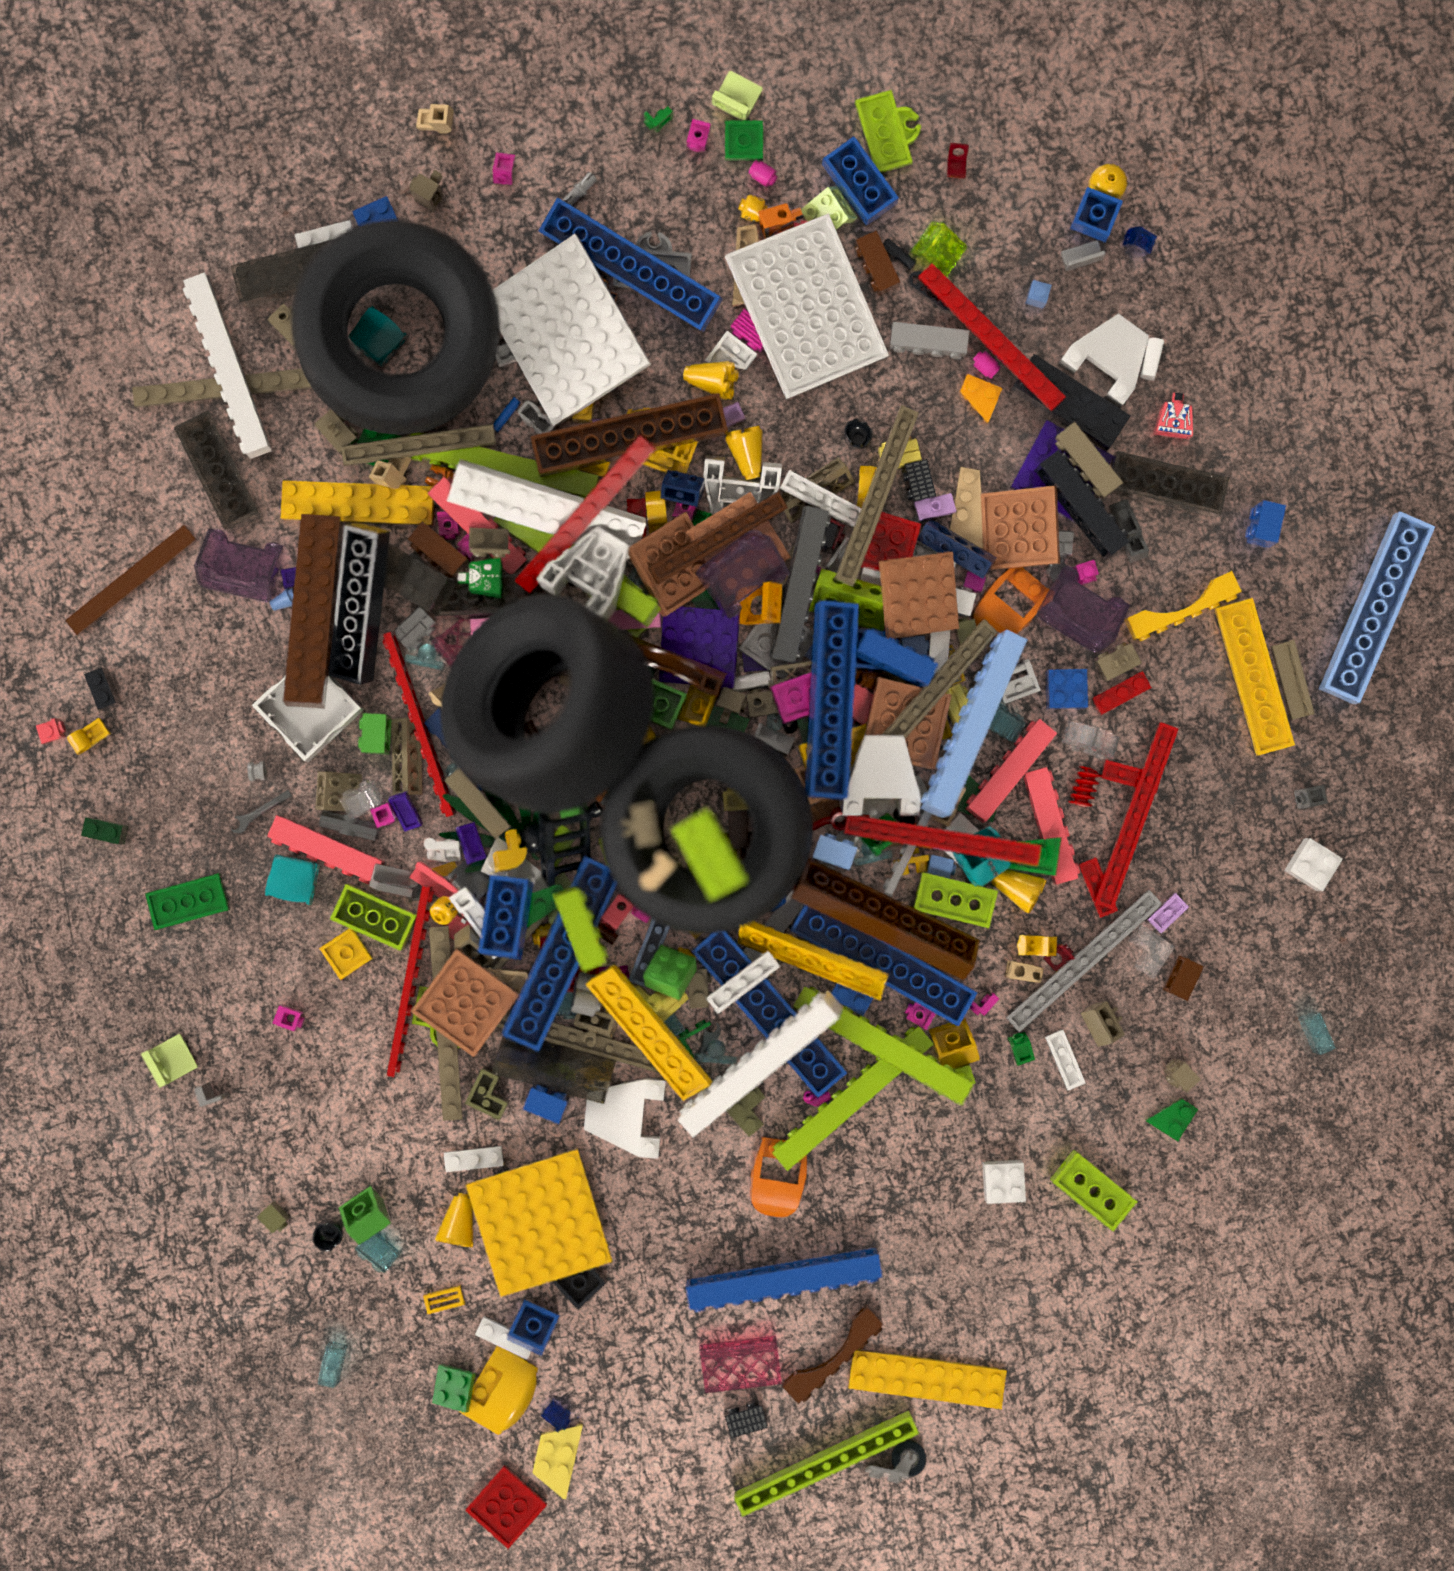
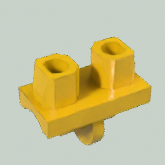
[893,848,929,875]

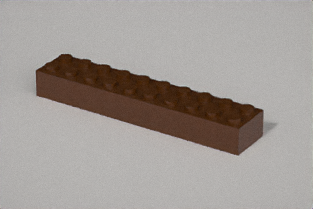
[530,393,728,478]
[283,514,343,709]
[791,858,980,980]

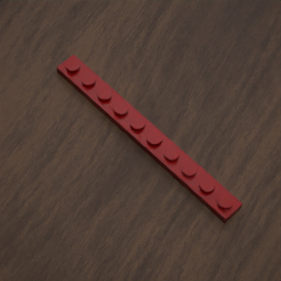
[918,263,1066,412]
[515,435,656,593]
[382,631,457,817]
[1094,722,1179,910]
[844,815,1041,866]
[386,885,434,1077]

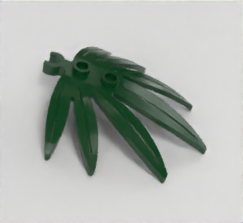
[439,787,541,889]

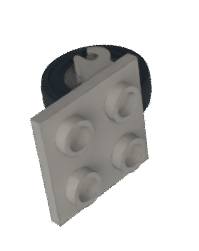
[865,1441,926,1483]

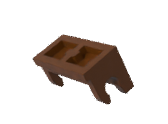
[1163,955,1204,1001]

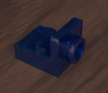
[1123,226,1157,254]
[540,1399,571,1433]

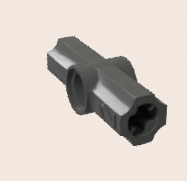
[319,810,379,841]

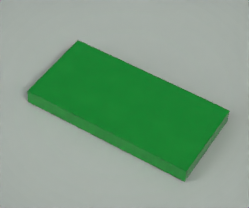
[145,873,230,931]

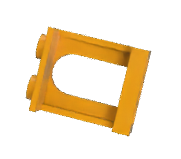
[735,582,782,625]

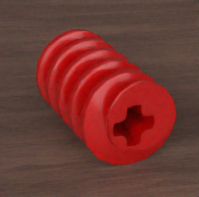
[1068,766,1102,808]

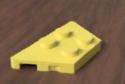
[532,1424,583,1499]

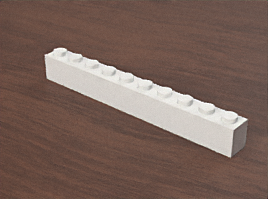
[183,272,272,459]

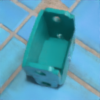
[348,306,409,367]
[952,826,1011,887]
[265,854,320,905]

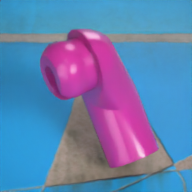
[803,1091,832,1107]

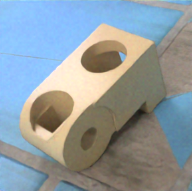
[641,852,677,890]
[1004,960,1044,983]

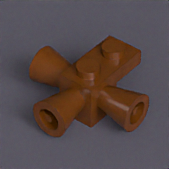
[724,810,753,862]

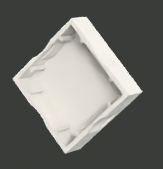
[252,673,364,762]

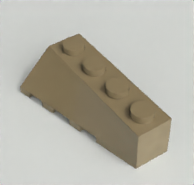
[1055,422,1123,499]

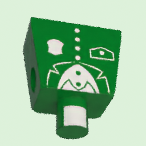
[458,558,503,598]

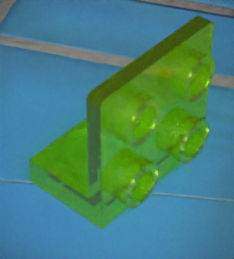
[910,221,967,277]

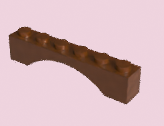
[628,634,727,697]
[782,1304,884,1404]

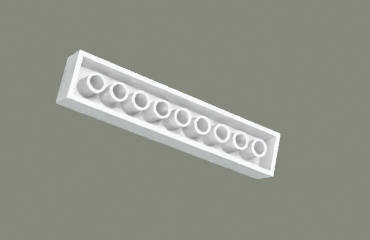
[447,459,646,559]
[678,990,843,1137]

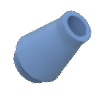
[269,588,294,611]

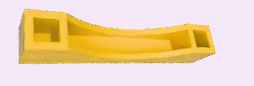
[1124,571,1242,642]

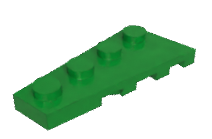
[1009,837,1062,876]
[527,883,565,927]

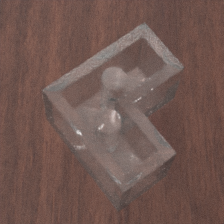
[1062,721,1120,760]
[339,779,389,820]
[1128,925,1175,979]

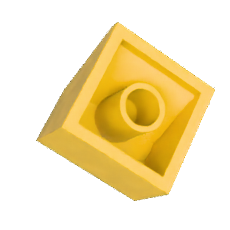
[929,1018,980,1069]

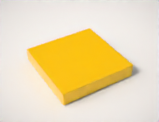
[319,928,373,980]

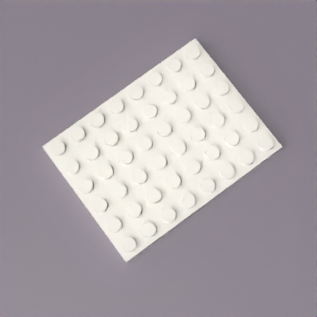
[725,213,889,400]
[493,234,651,427]

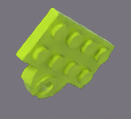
[855,90,921,173]

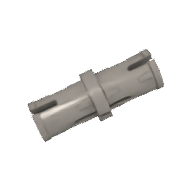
[563,172,597,207]

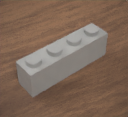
[889,322,969,359]

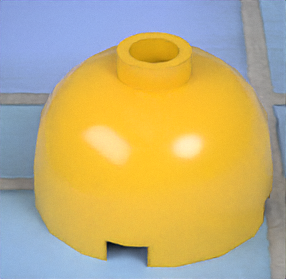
[1088,164,1127,199]

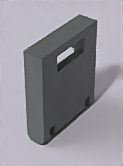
[446,853,491,901]

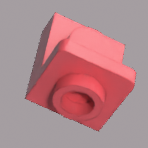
[36,718,66,744]

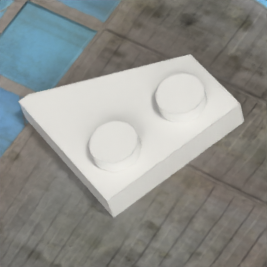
[705,331,758,370]

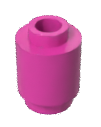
[748,160,778,187]
[973,350,1001,378]

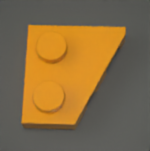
[959,374,1003,423]

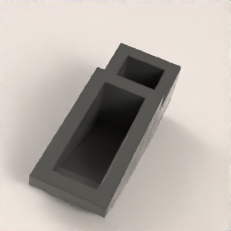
[1109,499,1149,563]

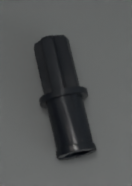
[883,238,917,271]

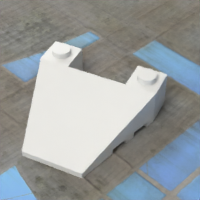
[1058,314,1149,408]
[703,455,782,515]
[537,526,629,620]
[839,735,921,816]
[584,1077,666,1159]

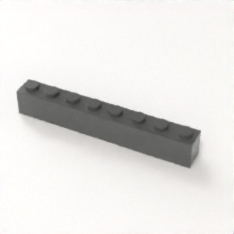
[770,506,831,663]

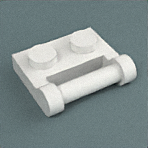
[1002,659,1041,704]
[424,838,462,862]

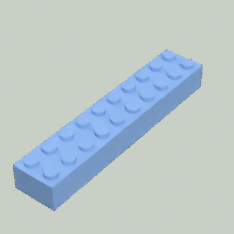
[1319,511,1435,704]
[920,629,1027,818]

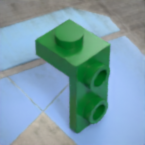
[677,1019,712,1057]

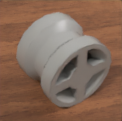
[247,761,267,781]

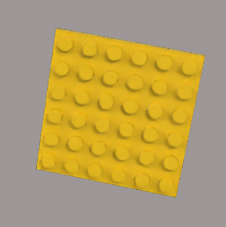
[466,1149,613,1297]

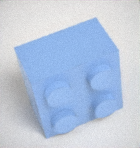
[813,833,857,870]

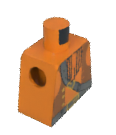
[758,203,803,239]

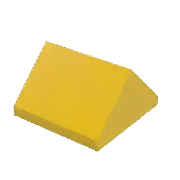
[678,685,719,726]

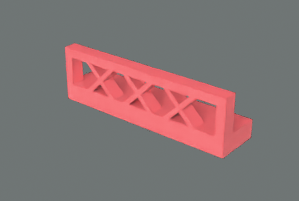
[410,861,484,906]

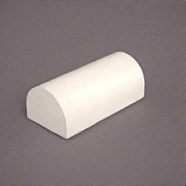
[1140,338,1164,381]
[733,671,770,693]

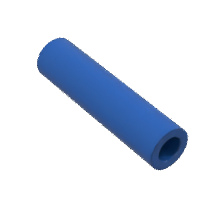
[493,397,521,433]

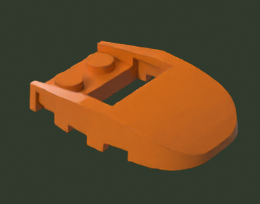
[972,567,1051,637]
[750,1136,807,1217]

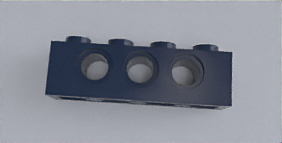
[917,519,997,579]

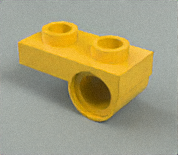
[67,718,111,755]

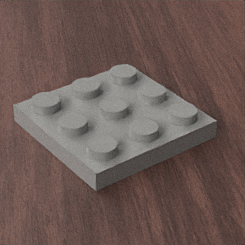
[739,623,814,679]

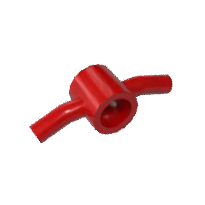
[813,807,870,831]

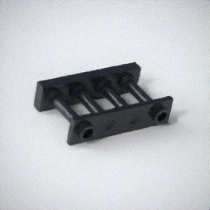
[539,805,592,887]

